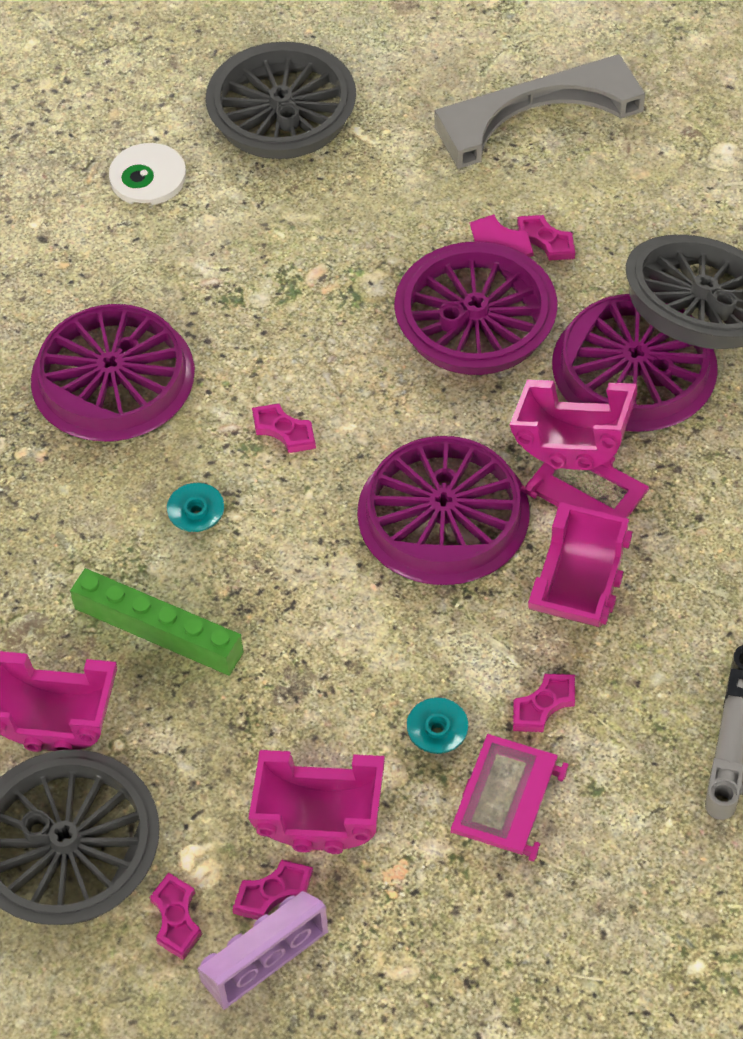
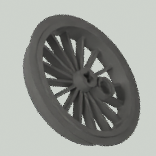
[205,42,356,159]
[626,234,743,349]
[0,750,160,925]

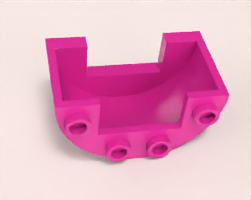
[509,380,637,470]
[528,502,633,628]
[0,651,117,752]
[248,750,385,854]

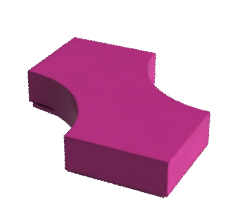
[469,214,534,257]
[517,215,575,261]
[252,403,316,453]
[513,674,575,732]
[232,860,313,920]
[149,872,202,960]

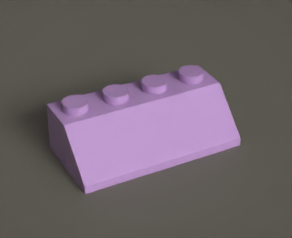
[197,891,328,1010]

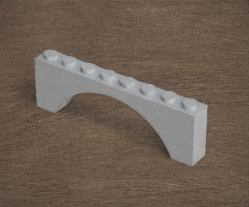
[435,54,645,169]

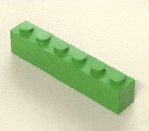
[70,568,244,676]

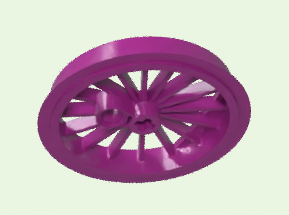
[394,242,558,375]
[552,294,718,432]
[31,304,195,442]
[357,436,530,585]

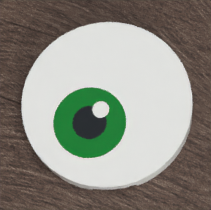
[109,143,186,205]

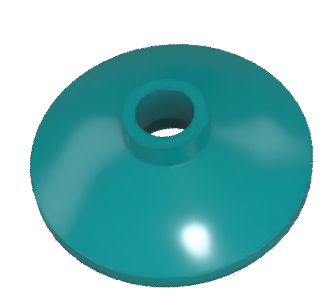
[167,483,224,532]
[407,697,468,754]

